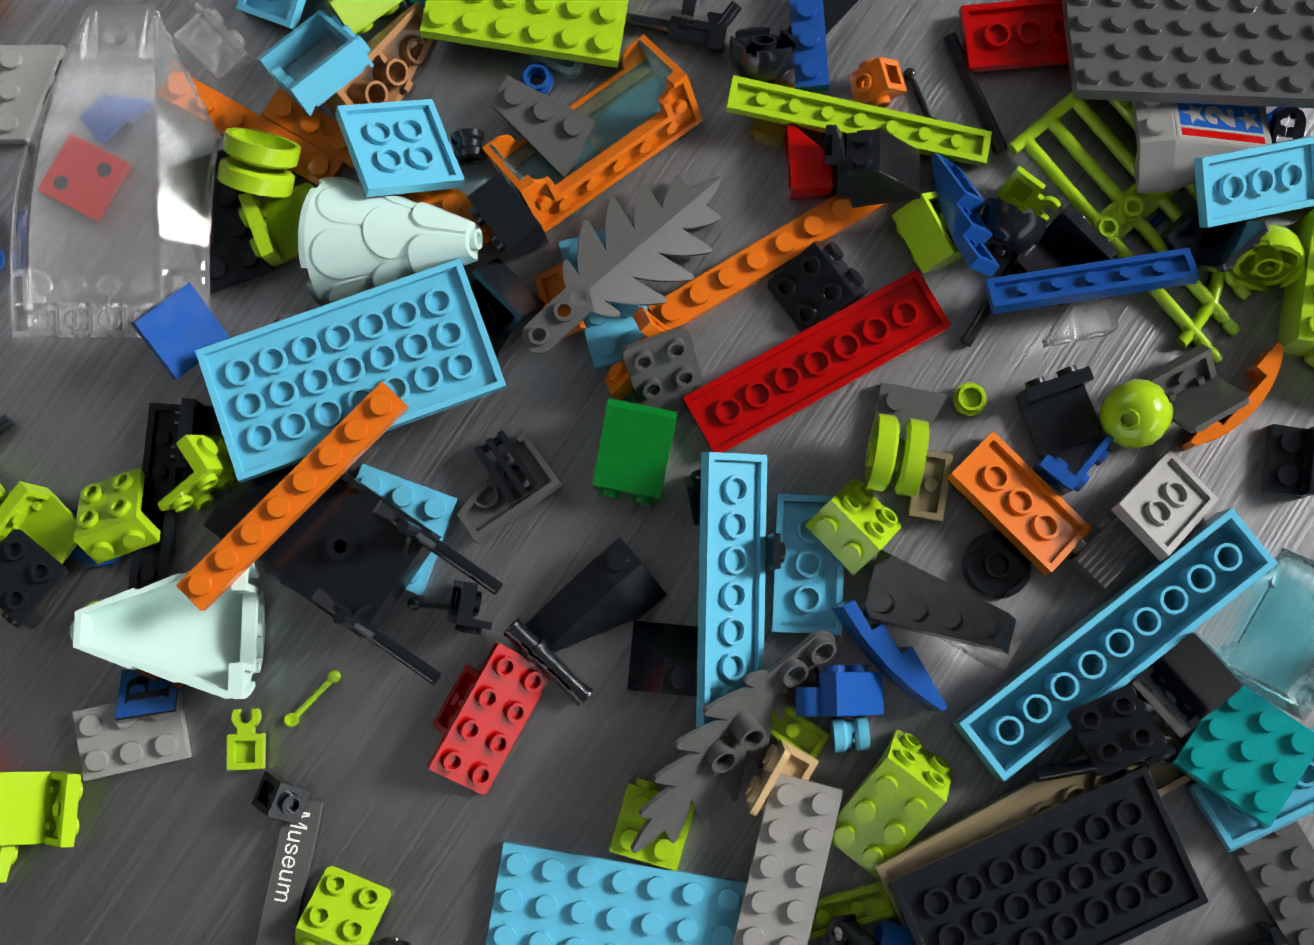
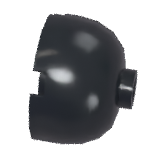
[729,27,797,83]
[979,197,1048,258]

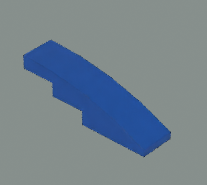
[931,152,1000,277]
[832,600,948,712]

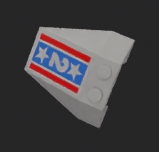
[1128,101,1272,194]

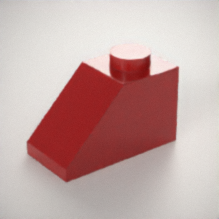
[784,125,837,200]

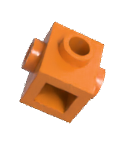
[848,57,907,108]

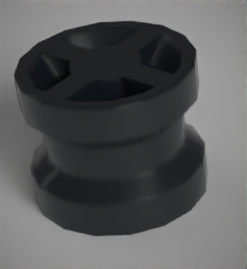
[451,128,487,166]

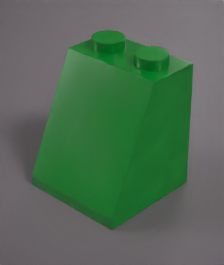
[592,398,677,506]

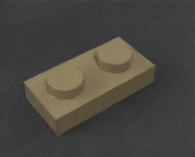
[906,450,954,523]

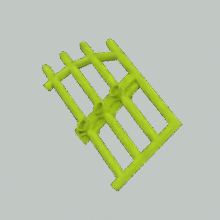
[1007,91,1252,365]

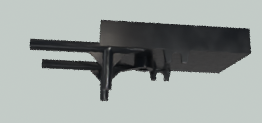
[203,462,503,685]

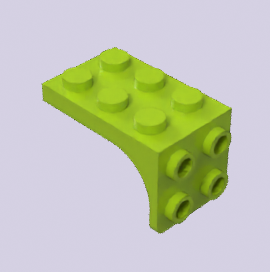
[831,729,953,879]

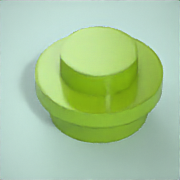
[952,382,987,416]

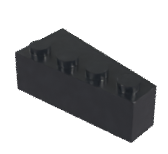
[863,550,1017,654]

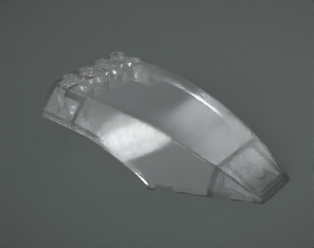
[10,4,223,339]

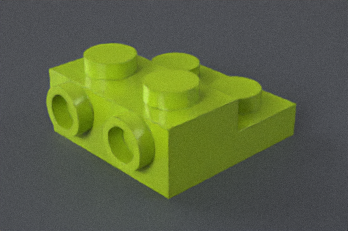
[609,777,695,872]

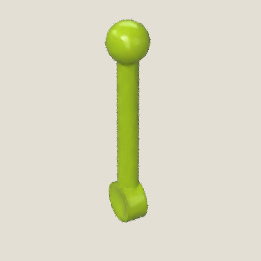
[284,670,341,727]

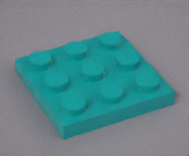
[1171,685,1314,829]

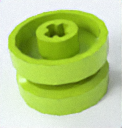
[217,128,301,198]
[864,413,929,497]

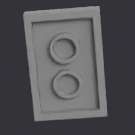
[1111,449,1219,562]
[72,690,192,781]

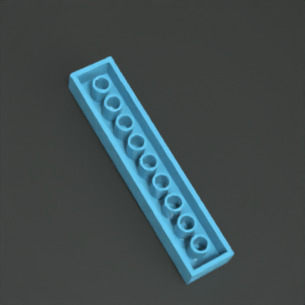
[951,508,1278,781]

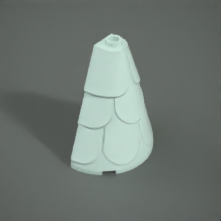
[298,177,483,306]
[70,563,266,699]

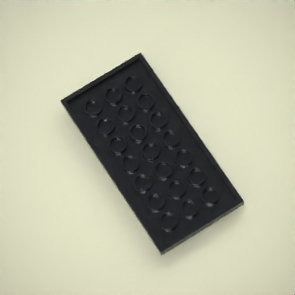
[887,766,1209,945]

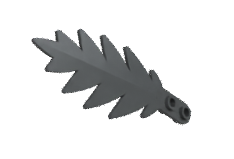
[522,176,721,354]
[630,630,837,853]

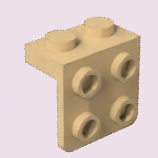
[744,739,819,817]

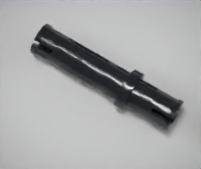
[503,618,594,706]

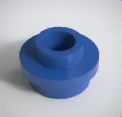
[520,64,553,95]

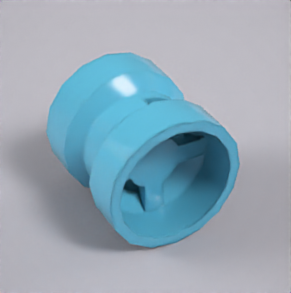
[830,715,870,753]

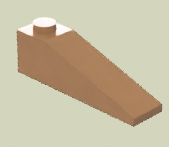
[324,2,433,116]

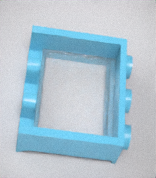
[258,10,374,116]

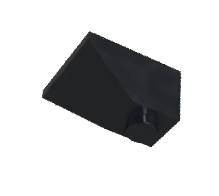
[627,621,698,697]

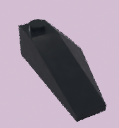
[525,537,668,653]

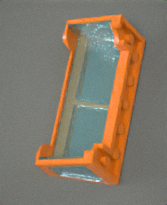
[482,34,703,233]

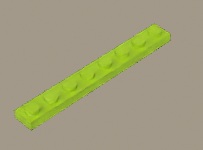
[725,75,992,167]

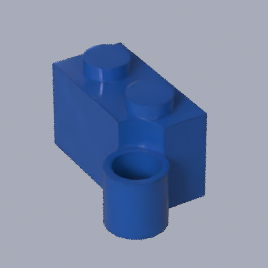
[795,665,884,716]

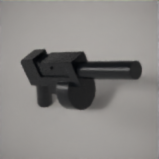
[625,0,742,53]

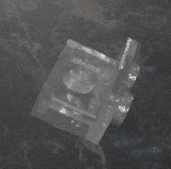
[174,1,250,85]

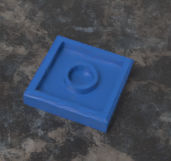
[131,282,230,379]

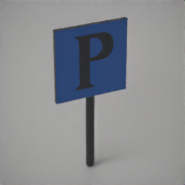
[115,669,194,721]

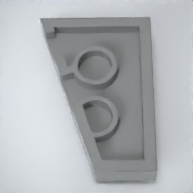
[0,45,68,144]

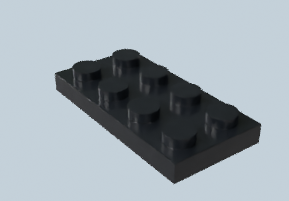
[165,149,273,294]

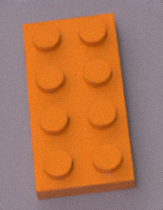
[946,431,1092,576]

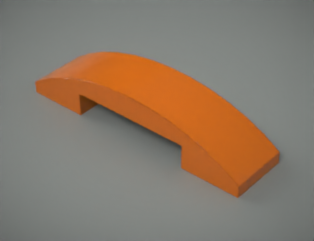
[1179,342,1284,451]

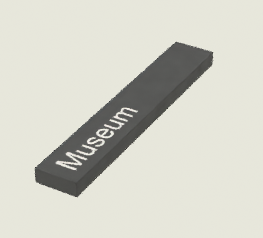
[255,799,324,945]

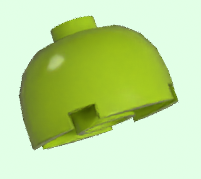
[1232,224,1305,291]
[1100,379,1173,448]

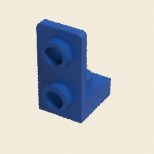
[1032,434,1114,495]

